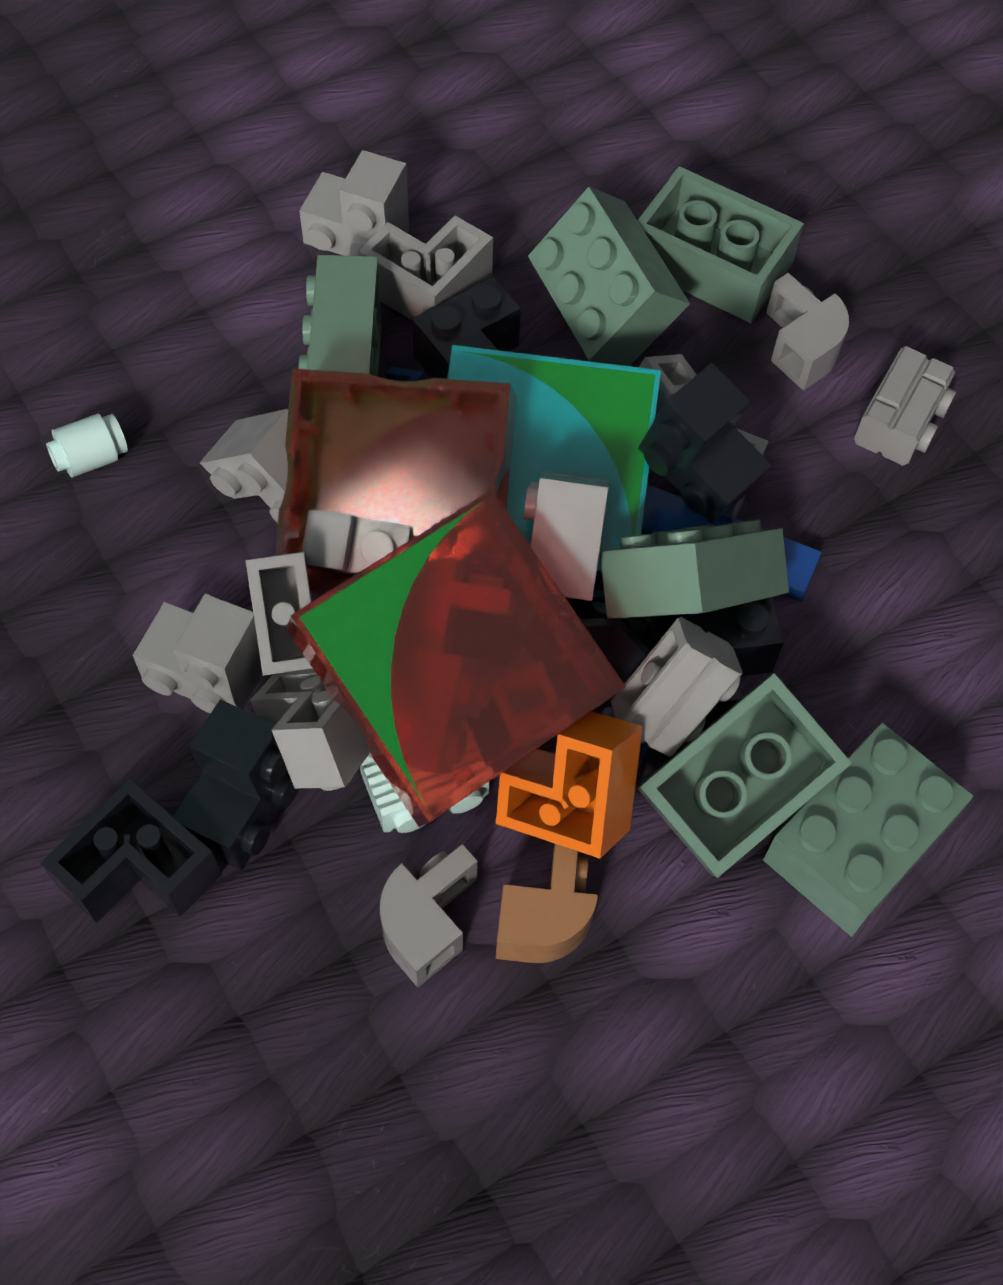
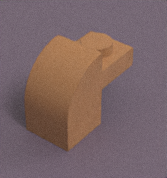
[496,843,598,963]

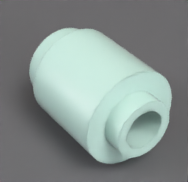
[46,413,128,478]

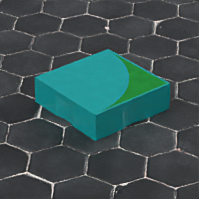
[425,345,661,584]

